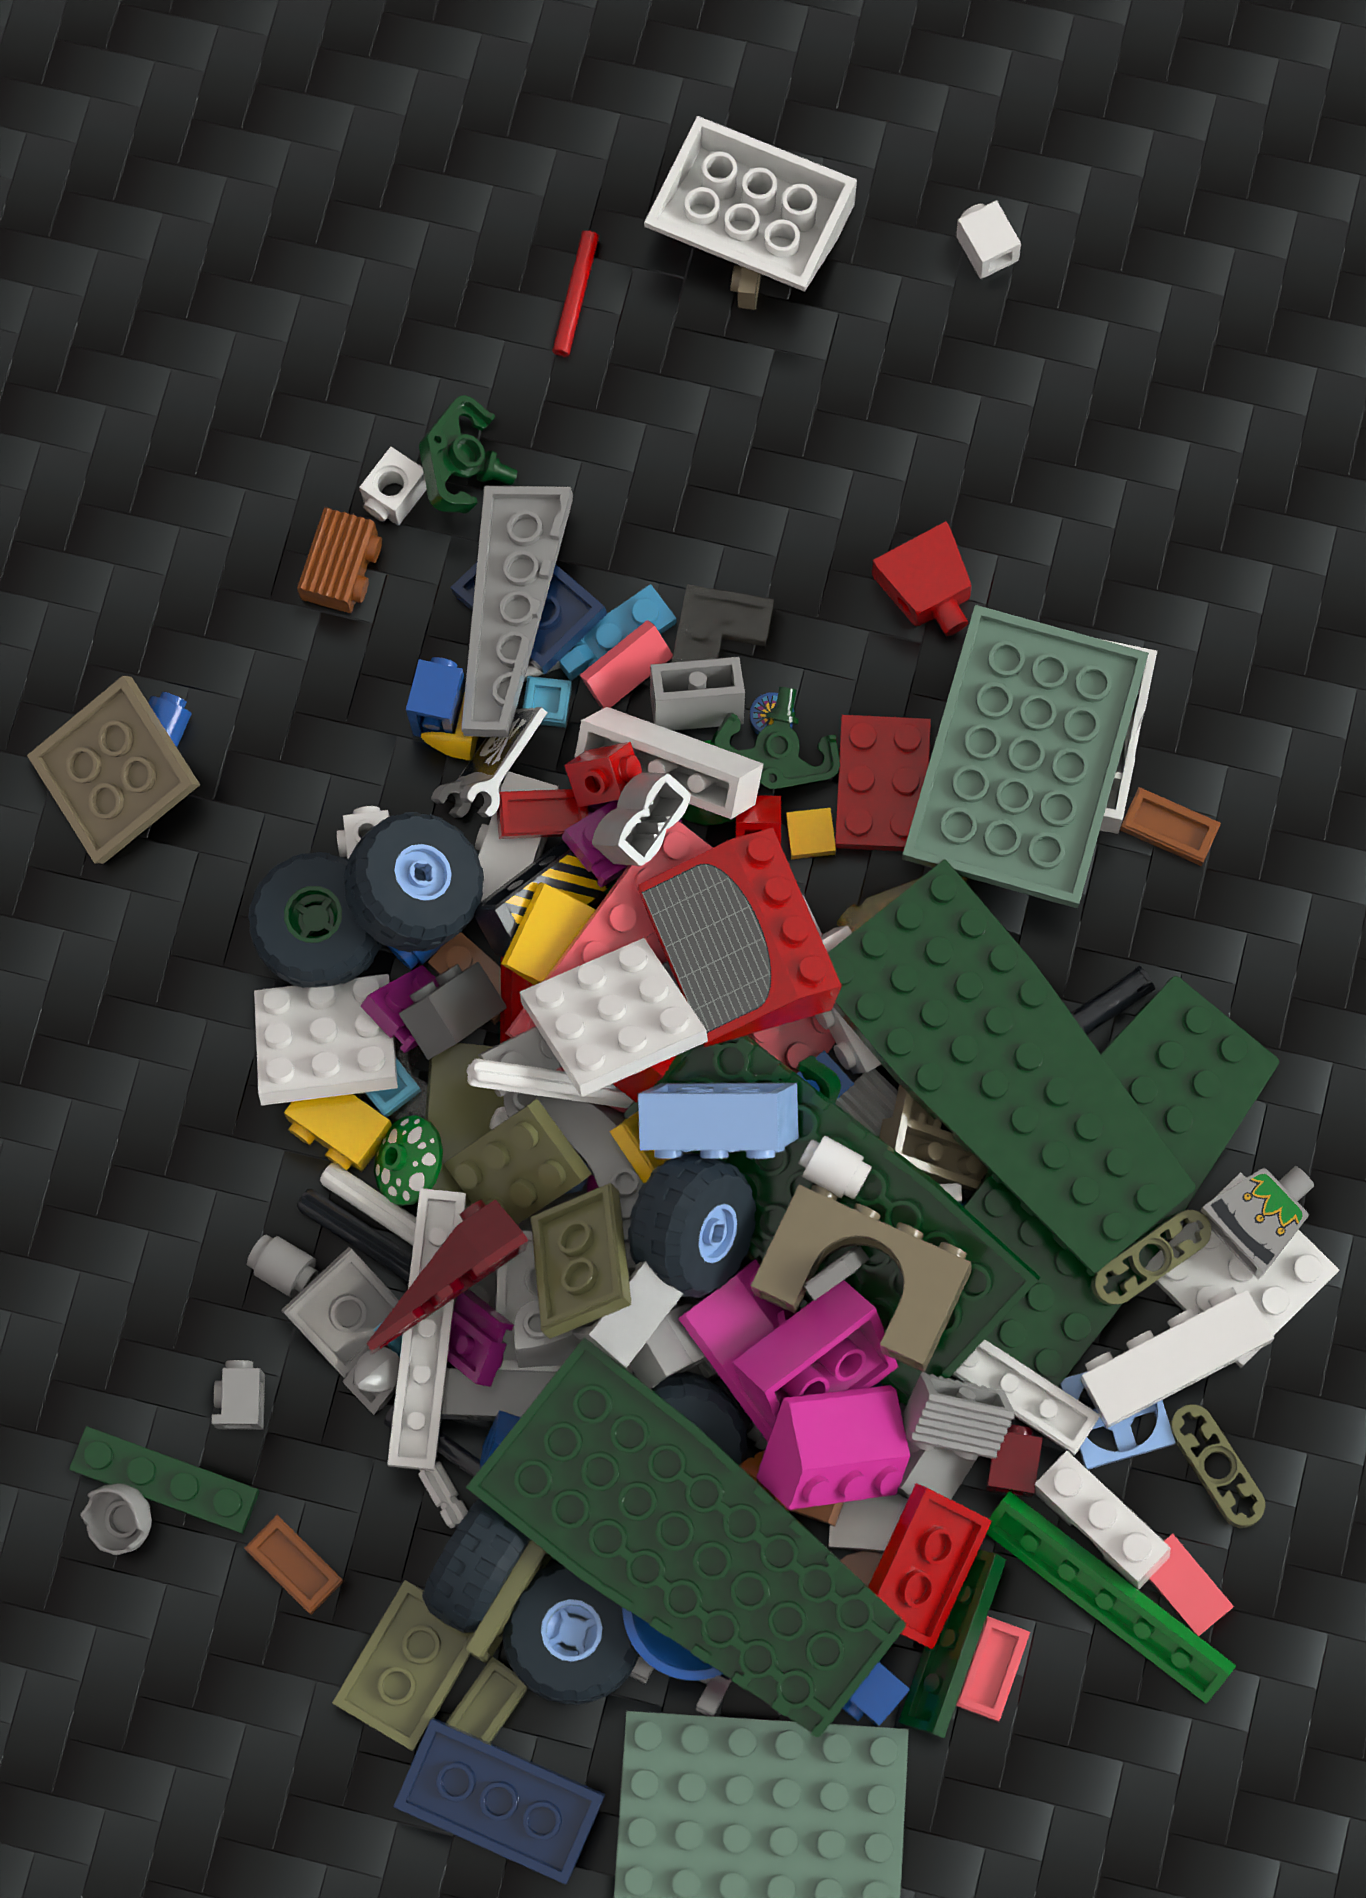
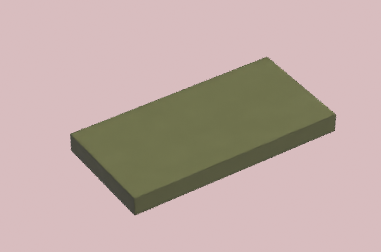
[425,1043,505,1209]

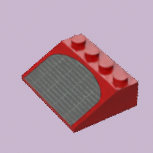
[637,828,842,1047]

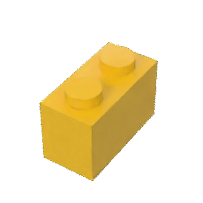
[284,1094,392,1173]

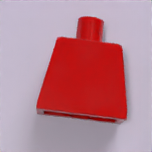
[872,521,972,636]

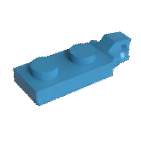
[559,584,677,681]

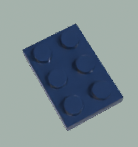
[450,562,607,674]

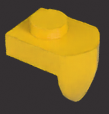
[421,692,485,761]

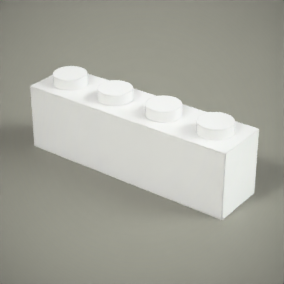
[575,707,763,819]
[1080,1287,1274,1429]

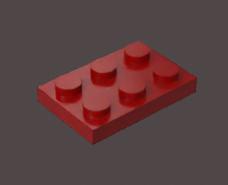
[835,715,931,852]
[868,1483,992,1649]

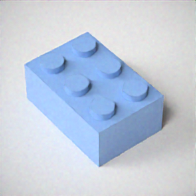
[638,1083,798,1159]

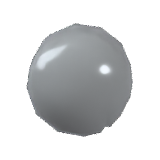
[81,1483,152,1555]

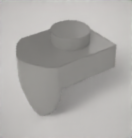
[343,1347,400,1415]

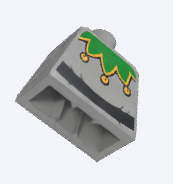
[1200,1166,1314,1280]

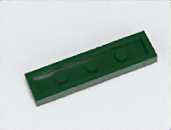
[69,1426,260,1534]
[898,1549,1007,1738]

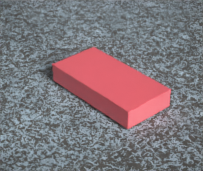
[580,620,674,709]
[1149,1534,1234,1636]
[956,1616,1030,1722]

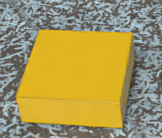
[786,808,836,860]

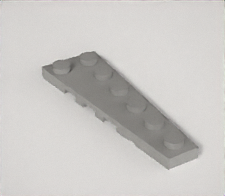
[461,486,573,737]

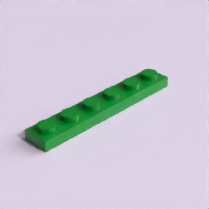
[986,1491,1236,1704]

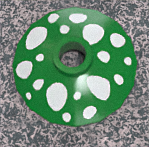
[374,1115,443,1206]

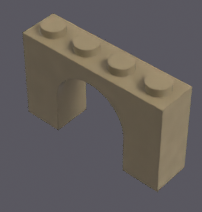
[751,1184,971,1372]

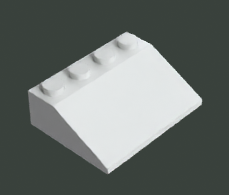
[644,116,857,291]

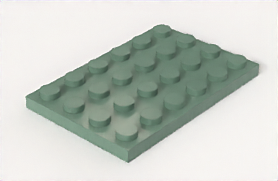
[902,605,1149,909]
[614,1711,909,1898]

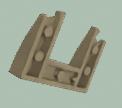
[879,1084,988,1192]

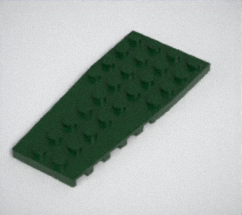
[828,859,1196,1276]
[963,976,1280,1387]
[624,1035,1041,1406]
[466,1338,906,1737]

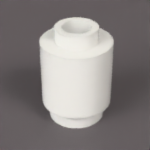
[799,1136,872,1200]

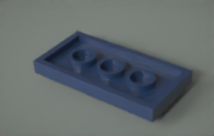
[393,1718,605,1885]

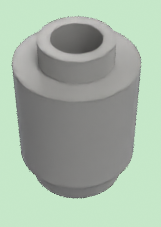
[247,1235,318,1298]

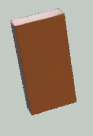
[1120,787,1221,866]
[244,1515,344,1614]

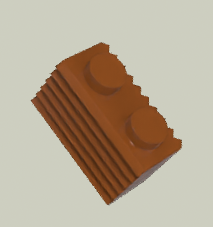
[297,507,382,614]

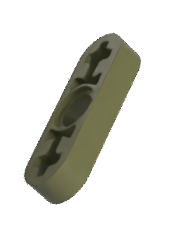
[1091,1210,1211,1305]
[1170,1404,1265,1528]

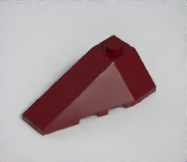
[366,1199,529,1355]

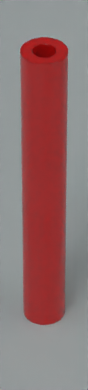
[552,231,599,357]

